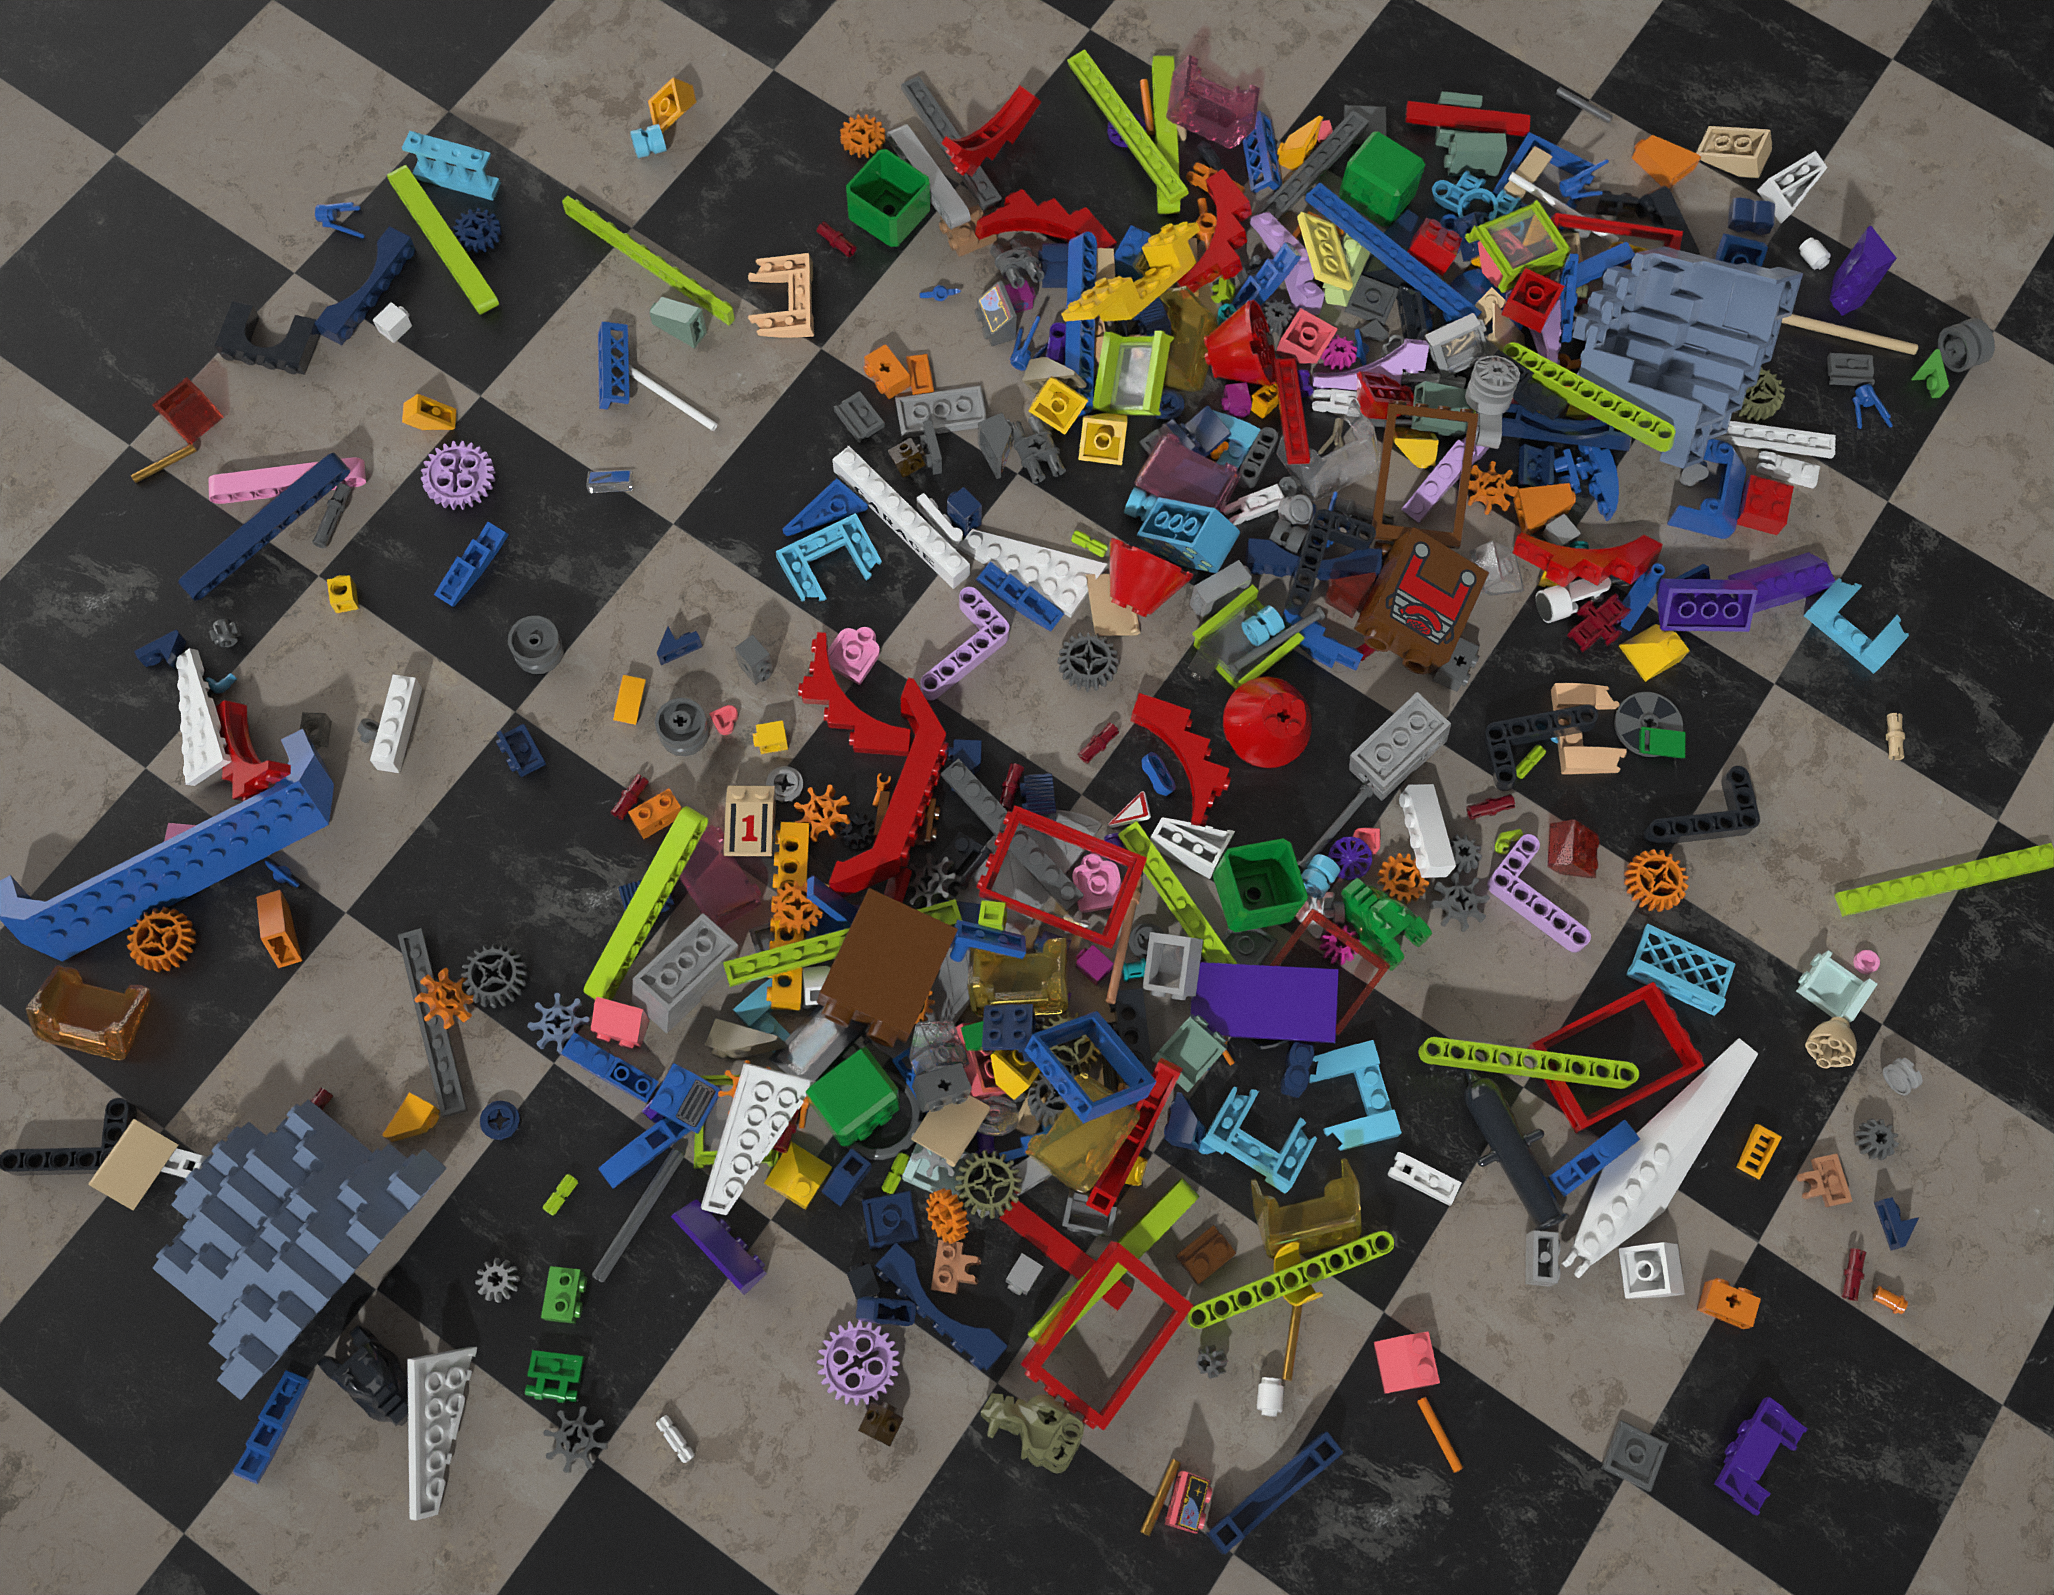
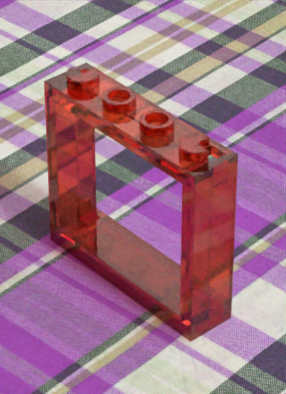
[1270,908,1391,1035]

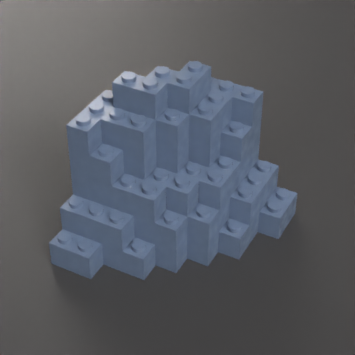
[1572,247,1803,469]
[153,1099,447,1400]

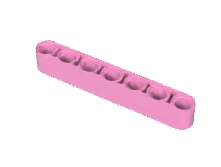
[208,457,366,504]

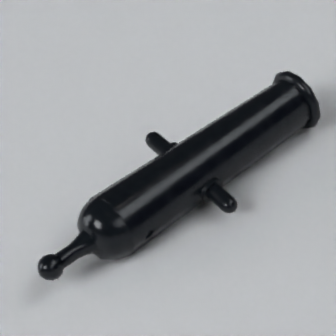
[1455,1052,1569,1231]

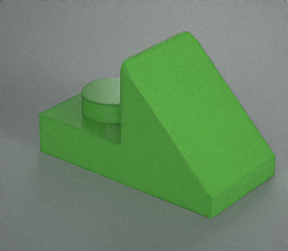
[1911,349,1949,398]

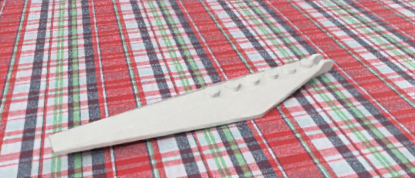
[1562,1038,1758,1278]

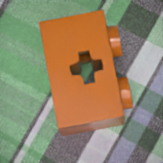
[863,344,910,399]
[628,788,682,839]
[1697,1278,1761,1329]

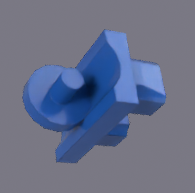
[1554,449,1592,493]

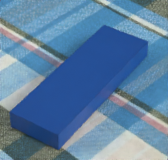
[1576,241,1636,288]
[807,876,858,928]

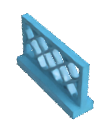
[1626,924,1735,1016]

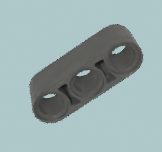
[1237,427,1278,489]

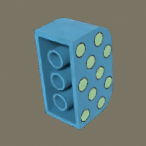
[1137,497,1240,573]

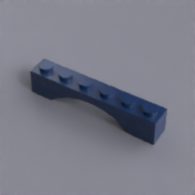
[315,226,416,346]
[1502,404,1632,451]
[1245,538,1382,584]
[875,1243,1008,1371]
[1205,1432,1344,1554]

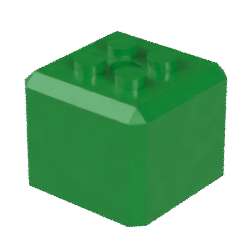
[1339,131,1425,227]
[846,149,930,247]
[1212,838,1308,933]
[805,1047,900,1147]

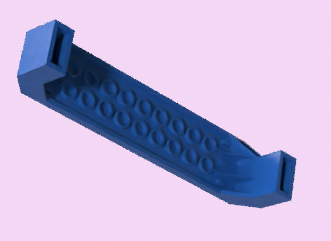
[0,729,334,961]

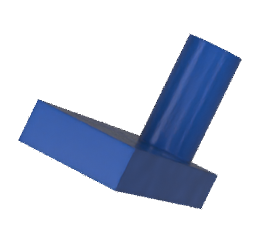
[1617,563,1665,631]
[950,920,1026,962]

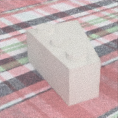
[1757,151,1828,224]
[1150,817,1235,879]

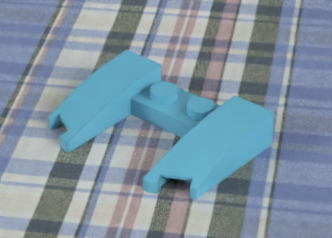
[1170,410,1261,504]
[776,513,882,601]
[1804,578,1909,674]
[733,978,837,1070]
[1309,1040,1401,1151]
[1202,1087,1317,1194]

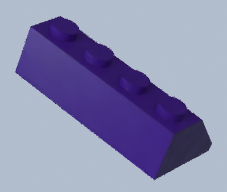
[1830,226,1897,316]
[1728,552,1835,613]
[1657,579,1758,632]
[671,1199,766,1295]

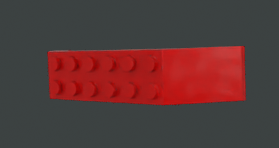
[829,677,949,898]

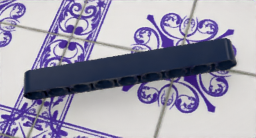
[178,453,350,601]

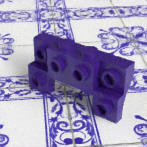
[1714,1397,1807,1515]

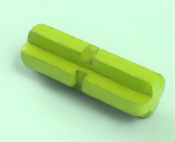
[1071,530,1108,557]
[1516,745,1546,779]
[882,1152,910,1194]
[543,1174,578,1215]

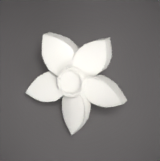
[1063,910,1091,938]

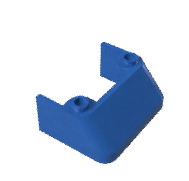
[1667,439,1746,539]

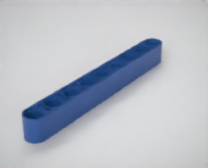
[1065,231,1097,417]

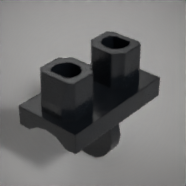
[1596,190,1639,221]

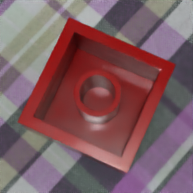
[1407,217,1462,276]
[1501,268,1565,333]
[1737,475,1794,535]

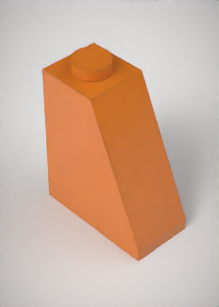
[1632,135,1701,188]
[1513,483,1576,535]
[256,890,302,968]

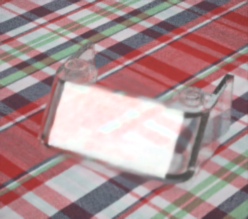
[1276,399,1381,501]

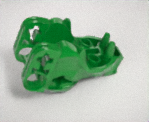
[1341,878,1432,971]

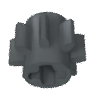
[209,619,241,647]
[1196,1345,1228,1379]

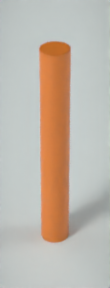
[1140,79,1155,136]
[1417,1397,1463,1472]

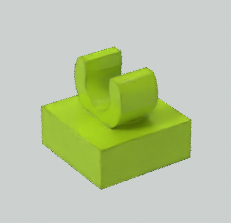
[1211,277,1235,304]

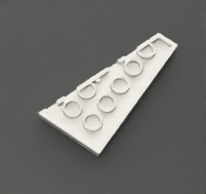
[959,529,1107,618]
[176,648,232,786]
[701,1063,816,1215]
[408,1347,477,1520]

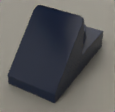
[656,626,703,666]
[134,629,186,670]
[1874,1197,1919,1251]

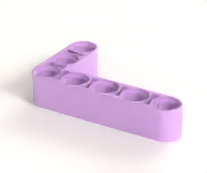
[920,587,1009,700]
[1487,834,1591,952]

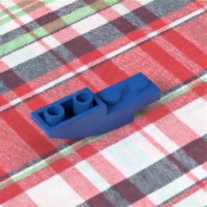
[1578,445,1619,521]
[1281,609,1363,671]
[560,1032,659,1103]
[598,1118,691,1189]
[1548,1120,1640,1197]

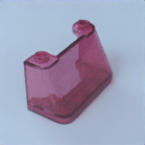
[1134,432,1242,514]
[679,825,762,929]

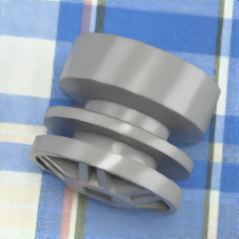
[1465,356,1520,415]

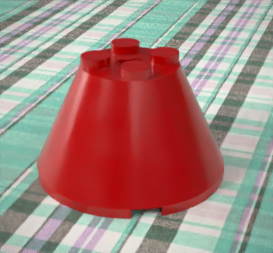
[1204,300,1276,386]
[1110,538,1194,618]
[1223,677,1312,768]

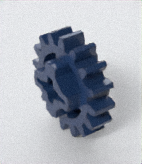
[453,208,502,253]

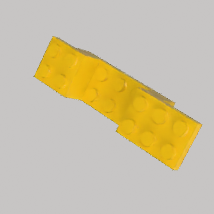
[1061,222,1200,322]

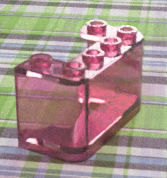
[1166,55,1260,148]

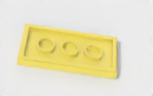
[1297,212,1353,291]

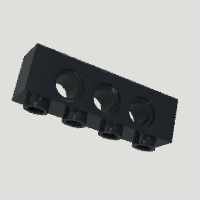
[1109,988,1153,1090]

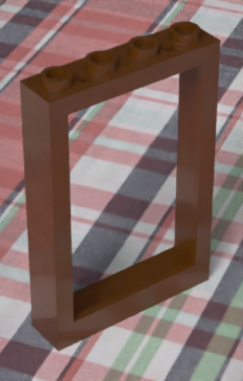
[1371,401,1479,549]

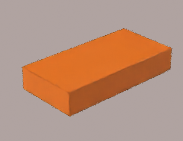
[906,354,934,395]

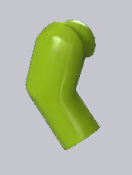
[1494,829,1523,855]

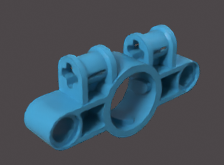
[1432,171,1525,242]

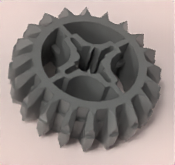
[1057,632,1119,692]
[461,943,528,1008]
[1027,1067,1094,1131]

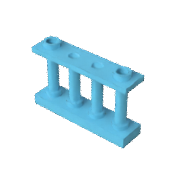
[402,131,501,200]

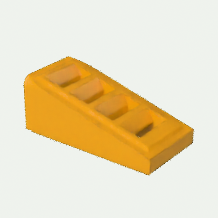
[1250,384,1279,419]
[1736,1124,1782,1180]

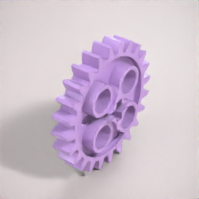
[421,441,495,510]
[817,1320,900,1406]

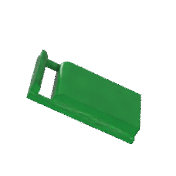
[1639,727,1685,758]

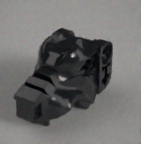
[317,1325,408,1426]

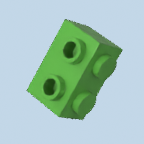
[541,1266,587,1324]

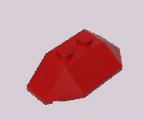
[1357,371,1414,420]

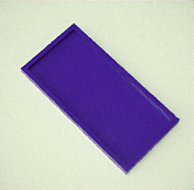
[1190,962,1339,1043]

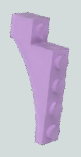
[1250,212,1325,315]
[1505,289,1561,377]
[1311,339,1429,391]
[1402,437,1489,523]

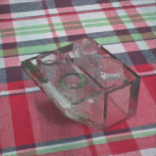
[909,1021,970,1076]

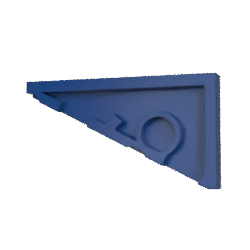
[1559,254,1579,342]
[782,478,868,536]

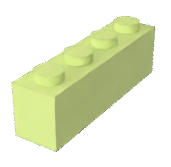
[1322,233,1370,306]

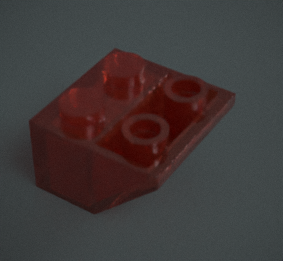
[152,377,224,445]
[1547,820,1599,879]

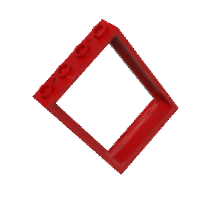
[1542,213,1683,308]
[976,805,1147,949]
[1526,982,1705,1134]
[1020,1241,1194,1431]

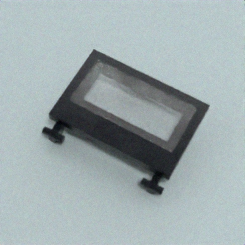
[768,1004,873,1082]

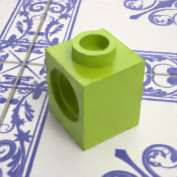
[978,900,1008,931]

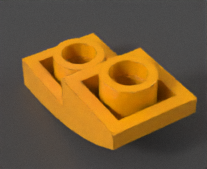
[613,675,646,725]

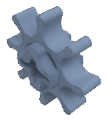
[528,993,591,1055]

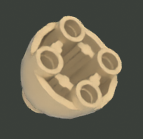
[1805,1017,1857,1068]

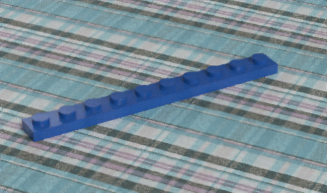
[1305,183,1482,321]

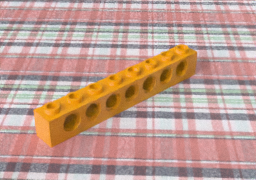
[766,822,809,1010]

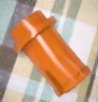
[1872,1286,1908,1314]

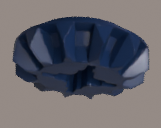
[1156,389,1184,422]
[480,1100,520,1140]

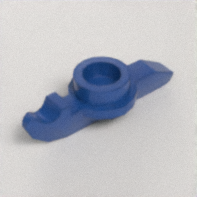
[919,285,961,301]
[1354,329,1369,366]
[265,861,300,888]

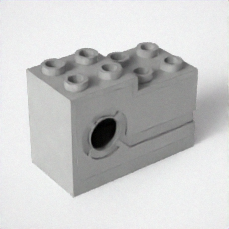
[1349,692,1451,801]
[632,913,738,1034]

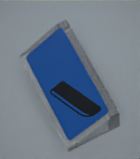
[587,470,633,493]

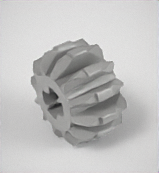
[475,1258,520,1303]

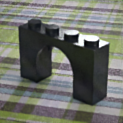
[214,301,320,375]

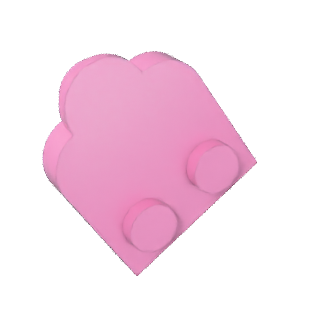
[828,627,880,685]
[1072,854,1122,913]

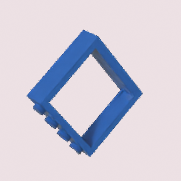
[1489,132,1595,231]
[1024,1011,1157,1123]

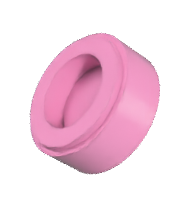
[1853,950,1880,974]

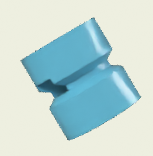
[630,124,666,159]
[1124,487,1161,521]
[1241,605,1285,647]
[1301,854,1340,899]

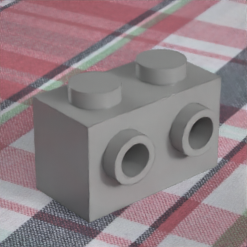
[1525,1230,1561,1287]

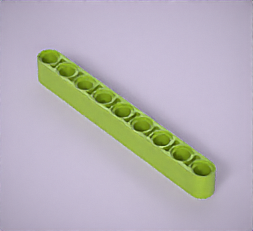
[1152,56,1180,214]
[387,165,499,315]
[1503,342,1675,452]
[584,806,708,1001]
[1418,1037,1639,1089]
[1027,1178,1199,1343]
[1185,1231,1394,1329]

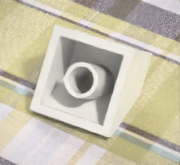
[1619,1242,1685,1299]

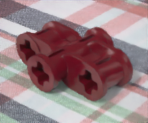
[1567,594,1632,652]

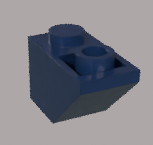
[948,739,982,791]
[1164,1092,1205,1151]
[821,1148,872,1207]

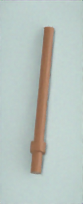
[1106,876,1142,1004]

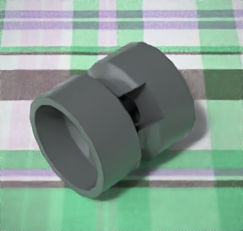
[1269,518,1307,556]

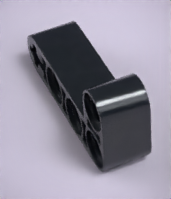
[1635,186,1700,255]

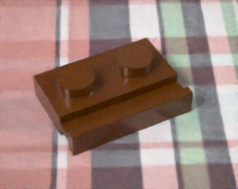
[1175,1225,1237,1285]

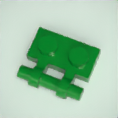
[525,1350,585,1403]

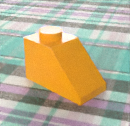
[402,394,456,430]
[382,1092,440,1142]

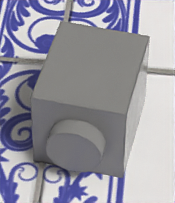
[1542,514,1581,547]
[1006,1253,1043,1296]

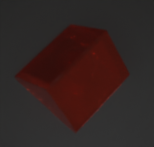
[1324,572,1376,619]

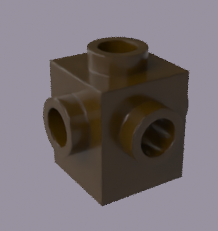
[888,438,926,478]
[858,1402,904,1447]

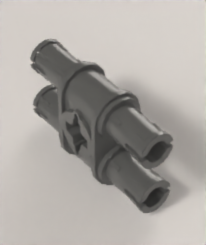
[990,238,1045,289]
[1012,415,1066,484]

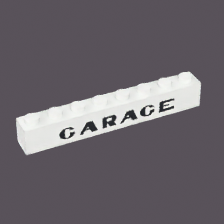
[832,446,970,589]

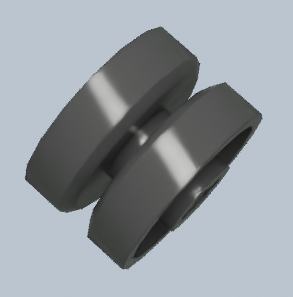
[1938,318,1995,372]
[508,616,564,674]
[655,698,710,756]

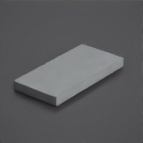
[895,386,987,439]

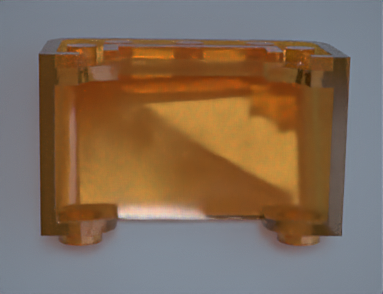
[25,965,151,1060]

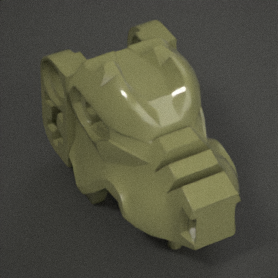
[981,1393,1084,1473]

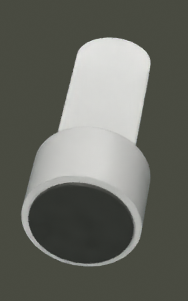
[1536,577,1611,623]

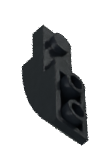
[1492,349,1568,421]

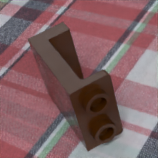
[874,791,940,849]

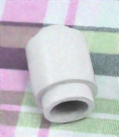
[1799,238,1831,269]
[1257,1377,1284,1417]

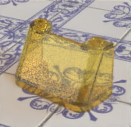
[967,938,1068,1018]
[1025,1072,1140,1193]

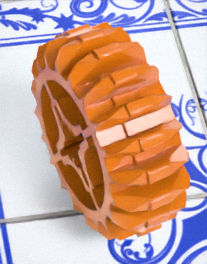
[1624,849,1689,912]
[127,907,196,972]

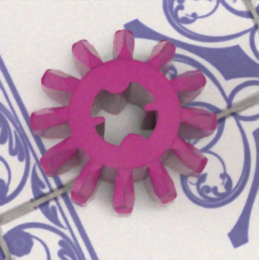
[1321,334,1357,372]
[1319,924,1360,965]

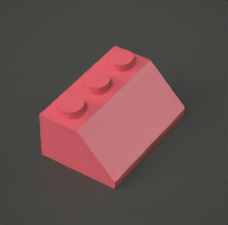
[944,1023,1006,1101]

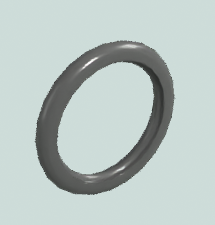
[845,1069,924,1160]

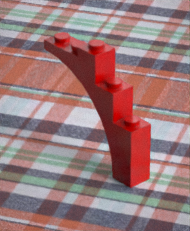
[941,85,1041,177]
[1177,169,1252,298]
[975,189,1117,250]
[1512,532,1663,587]
[798,632,911,756]
[1130,693,1231,827]
[215,700,291,802]
[1085,1057,1183,1216]

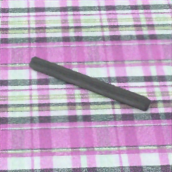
[592,1149,684,1282]

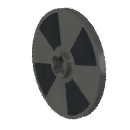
[1614,692,1683,757]

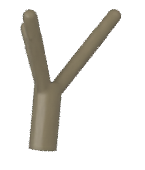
[1318,418,1349,462]

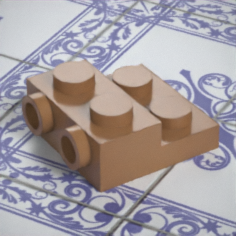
[939,205,997,257]

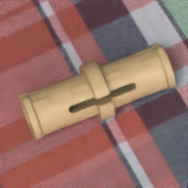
[1886,713,1905,760]

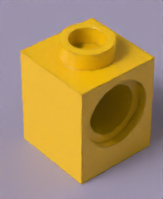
[327,575,359,613]
[753,720,788,754]

